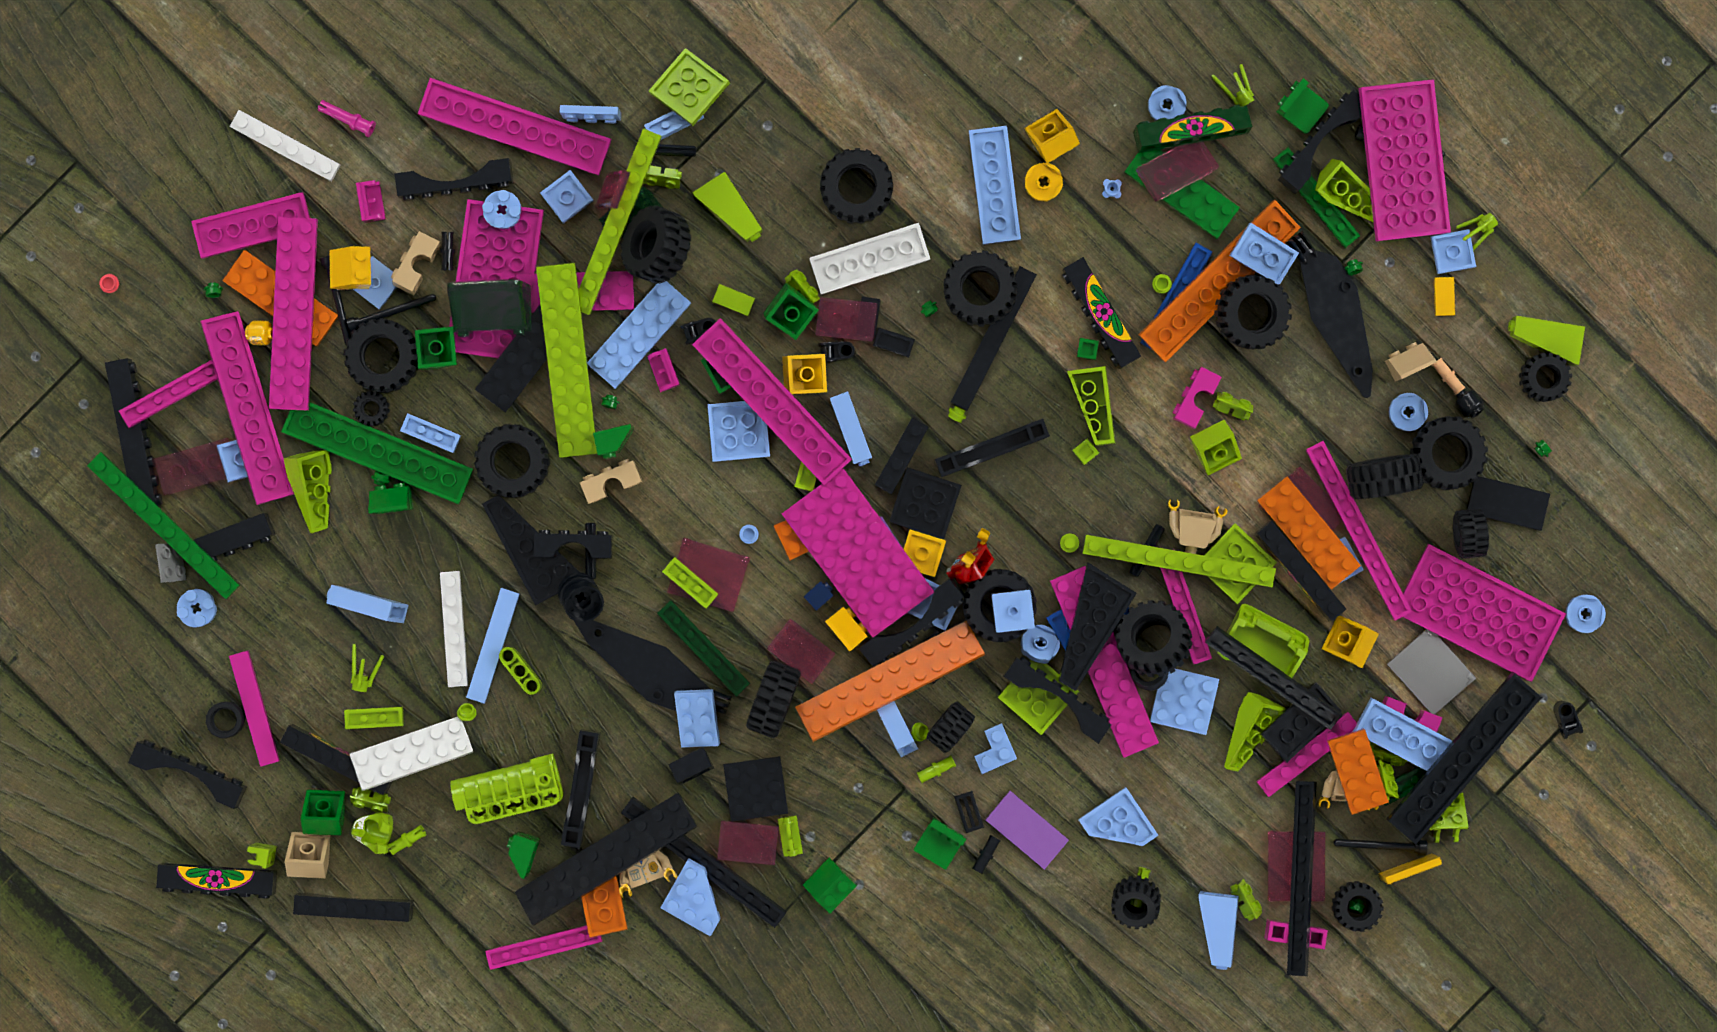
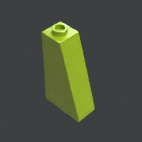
[692,172,763,242]
[1508,316,1585,366]

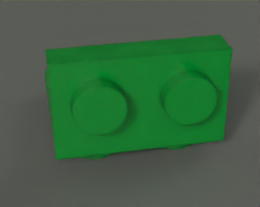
[1276,78,1329,134]

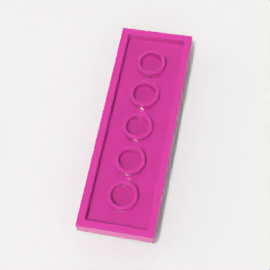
[191,192,310,259]
[517,271,634,313]

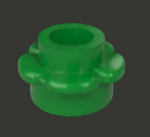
[1345,259,1363,276]
[204,282,223,298]
[921,300,939,318]
[601,394,620,410]
[1534,440,1552,457]
[371,471,390,486]
[1347,898,1366,914]

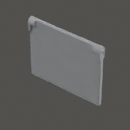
[1387,629,1476,714]

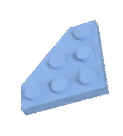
[1078,787,1159,846]
[661,858,721,936]

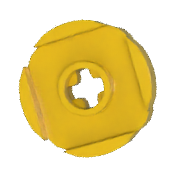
[1025,163,1063,202]

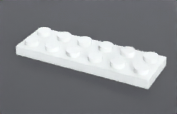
[809,223,930,295]
[350,717,473,791]

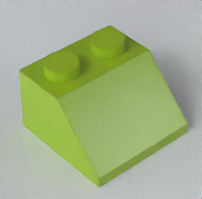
[1190,420,1242,476]

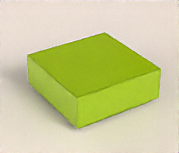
[1072,438,1099,465]

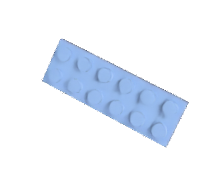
[969,126,1021,245]
[587,281,691,389]
[1353,698,1452,771]

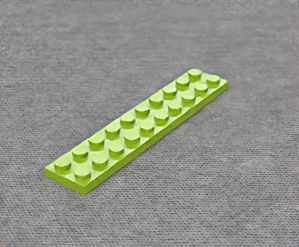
[536,263,597,458]

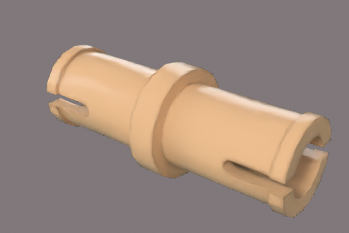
[1431,358,1465,395]

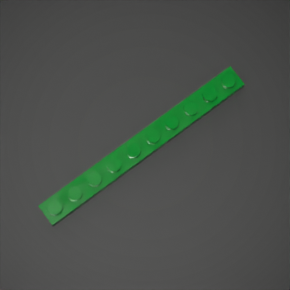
[87,452,241,599]

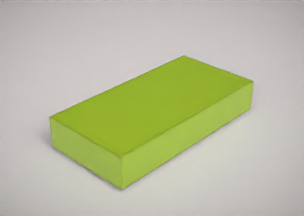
[712,284,755,316]

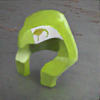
[351,813,393,854]

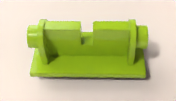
[644,166,682,189]
[784,269,820,303]
[1212,392,1253,421]
[1370,741,1407,766]
[1377,760,1399,800]
[350,787,391,813]
[778,815,803,857]
[1230,879,1262,921]

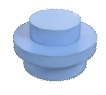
[739,525,759,544]

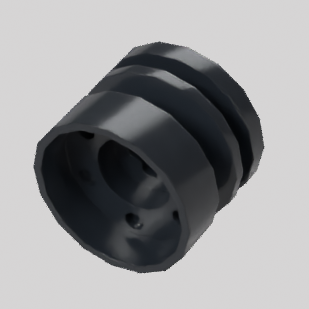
[557,572,604,623]

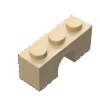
[391,231,441,296]
[580,459,643,504]

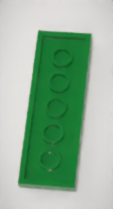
[1124,150,1240,239]

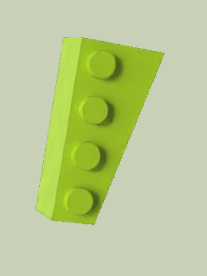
[1067,366,1116,446]

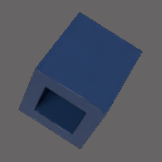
[803,581,834,611]

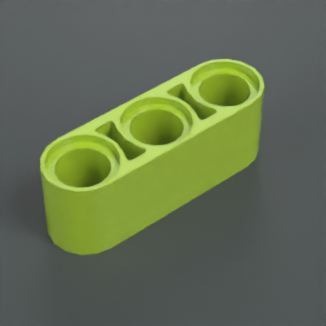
[499,647,542,695]

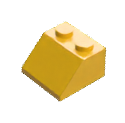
[1025,109,1080,163]
[329,246,371,289]
[782,354,827,394]
[825,607,868,651]
[1322,615,1379,668]

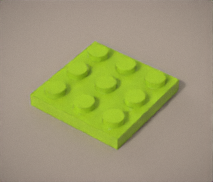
[649,48,730,126]
[1204,523,1277,604]
[998,659,1079,735]

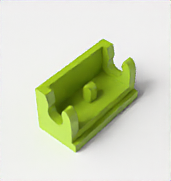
[247,843,277,869]

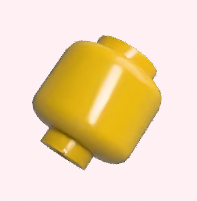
[245,320,273,345]

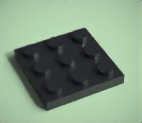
[889,467,962,540]
[723,756,788,822]

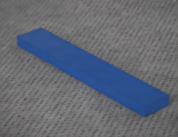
[1140,243,1212,350]

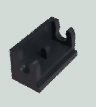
[668,747,714,785]

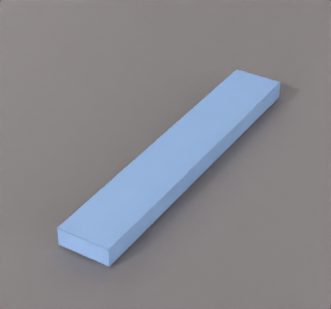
[466,588,520,704]

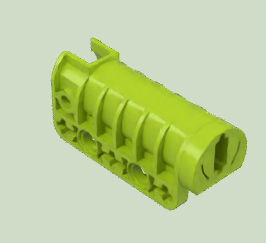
[451,754,564,824]

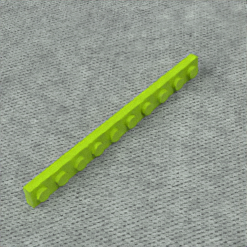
[579,128,662,315]
[1082,535,1276,587]

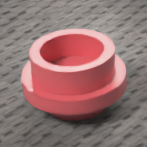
[99,274,119,293]

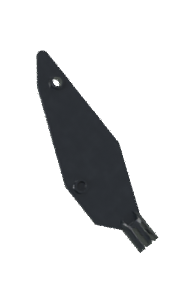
[1287,231,1373,398]
[574,620,732,714]

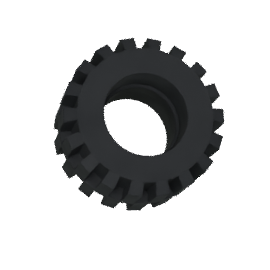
[1519,353,1572,402]
[1453,509,1489,559]
[927,701,975,753]
[1111,876,1161,929]
[1332,881,1384,932]

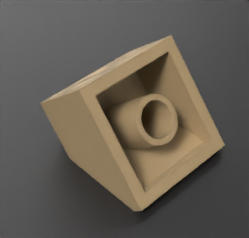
[1385,342,1437,381]
[285,832,330,879]

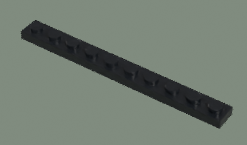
[1287,781,1317,977]
[621,796,787,928]

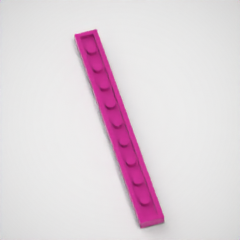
[1306,441,1412,621]

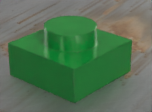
[1077,338,1099,360]

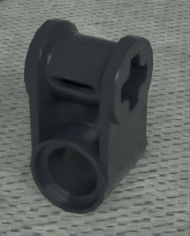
[680,318,716,345]
[818,341,856,363]
[1553,701,1583,739]

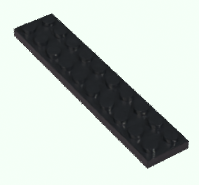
[1386,672,1542,844]
[515,793,698,926]

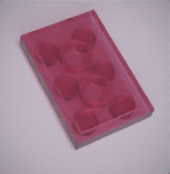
[816,297,878,342]
[767,618,836,684]
[717,820,779,865]

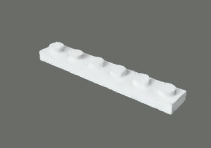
[230,110,341,182]
[440,571,468,687]

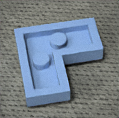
[974,723,1017,774]

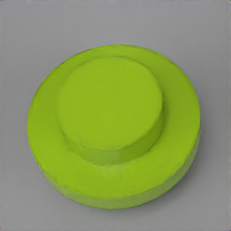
[1152,274,1172,294]
[948,406,967,423]
[1060,533,1079,553]
[457,703,477,721]
[911,722,929,742]

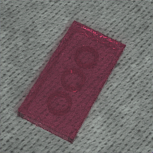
[1136,142,1219,202]
[595,170,631,211]
[154,438,230,496]

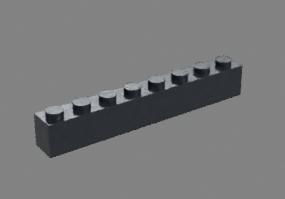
[105,358,163,514]

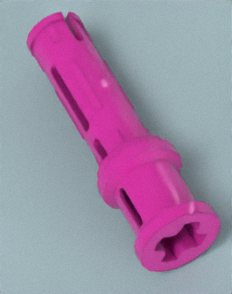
[318,100,376,137]

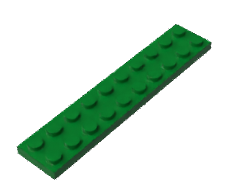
[281,402,474,505]

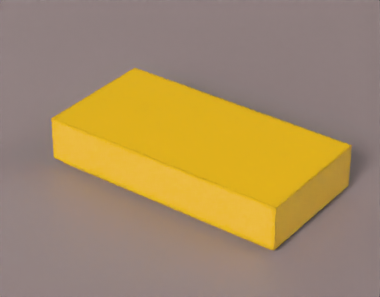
[1434,277,1455,316]

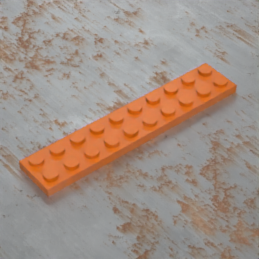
[1138,200,1301,362]
[795,621,985,742]

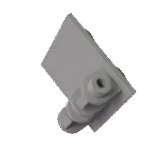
[155,543,186,583]

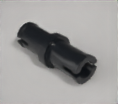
[440,232,455,271]
[972,835,1001,874]

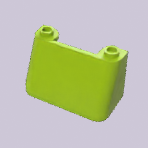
[1217,604,1310,678]

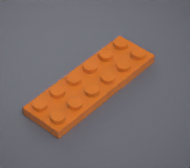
[222,250,338,347]
[1257,476,1361,590]

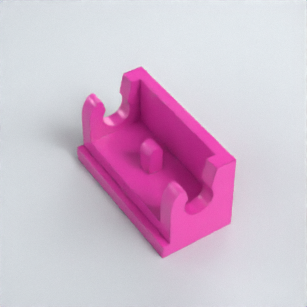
[356,180,386,223]
[647,348,680,392]

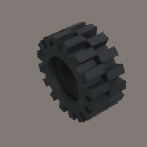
[353,391,390,426]

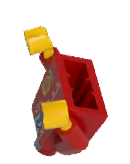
[947,528,995,584]

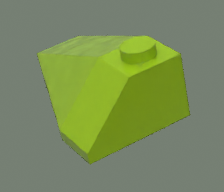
[1315,159,1374,223]

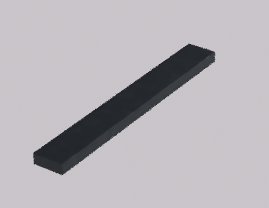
[950,266,1037,411]
[1205,626,1342,730]

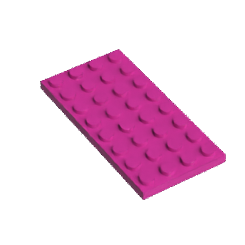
[1359,80,1451,241]
[449,199,544,358]
[782,468,934,637]
[1403,544,1566,682]

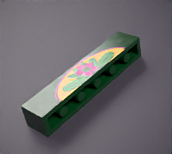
[1133,105,1252,153]

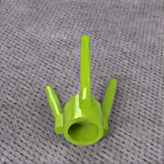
[1211,64,1254,106]
[1456,213,1498,251]
[351,644,384,692]

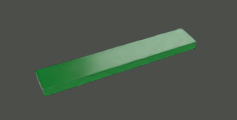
[1273,147,1360,248]

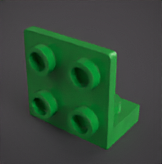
[914,817,966,870]

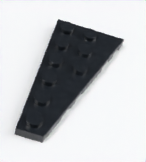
[482,495,581,605]
[1058,562,1137,691]

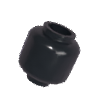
[1455,390,1484,418]

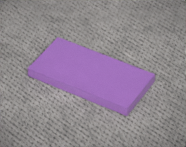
[985,791,1069,870]

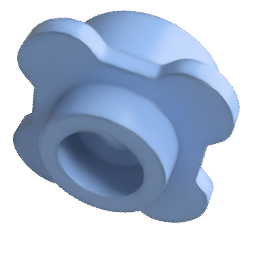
[1102,179,1122,199]

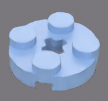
[1148,85,1187,121]
[482,190,522,229]
[1388,393,1428,431]
[177,589,217,627]
[1565,595,1606,633]
[1021,625,1060,664]

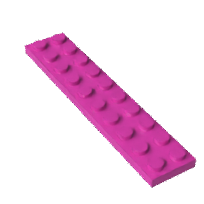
[418,78,612,176]
[269,217,318,411]
[200,311,294,505]
[692,318,852,485]
[1050,566,1159,758]

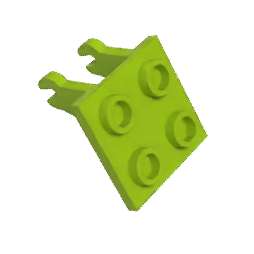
[1429,793,1469,843]

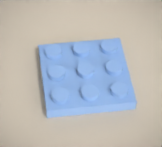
[708,401,770,462]
[1150,668,1219,735]

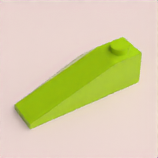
[283,450,332,533]
[1224,692,1286,772]

